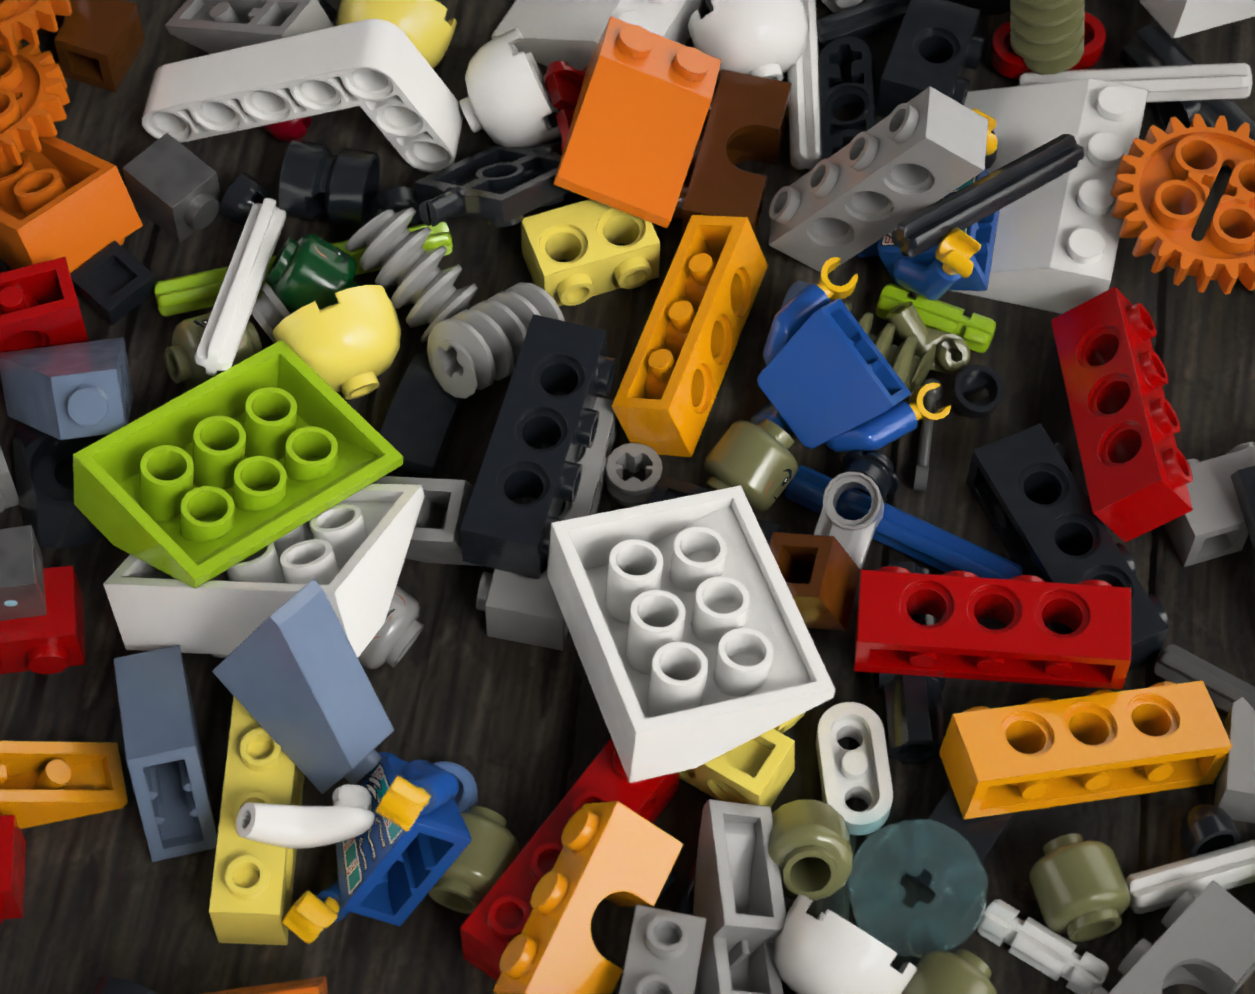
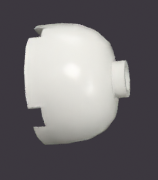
[688,0,809,81]
[459,27,561,148]
[774,894,918,994]

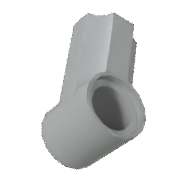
[814,471,885,577]

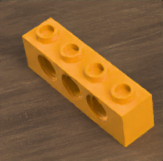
[611,215,768,457]
[939,680,1232,820]

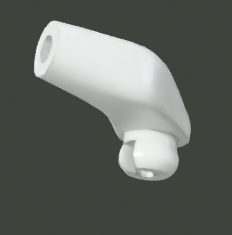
[236,784,375,849]

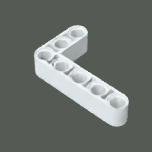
[142,19,464,173]

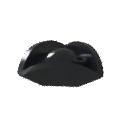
[13,423,107,548]

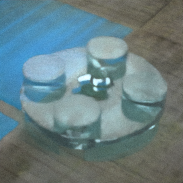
[848,819,988,958]

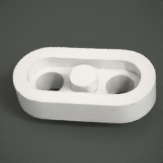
[816,702,893,835]

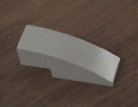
[693,799,786,994]

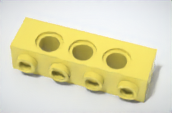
[209,697,304,945]

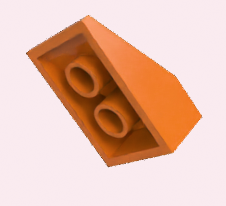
[553,16,721,228]
[0,136,143,274]

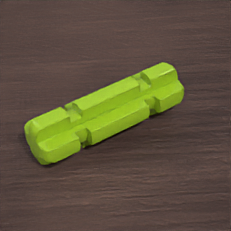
[876,283,996,353]

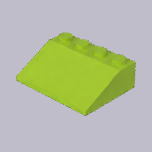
[73,340,404,589]

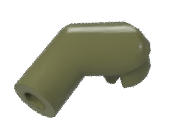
[885,302,971,373]

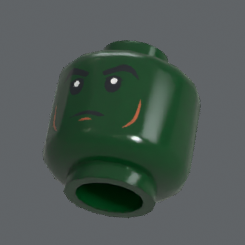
[265,234,361,313]

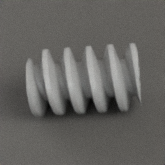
[345,207,478,343]
[427,282,565,399]

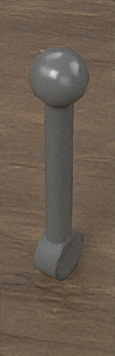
[913,378,944,492]

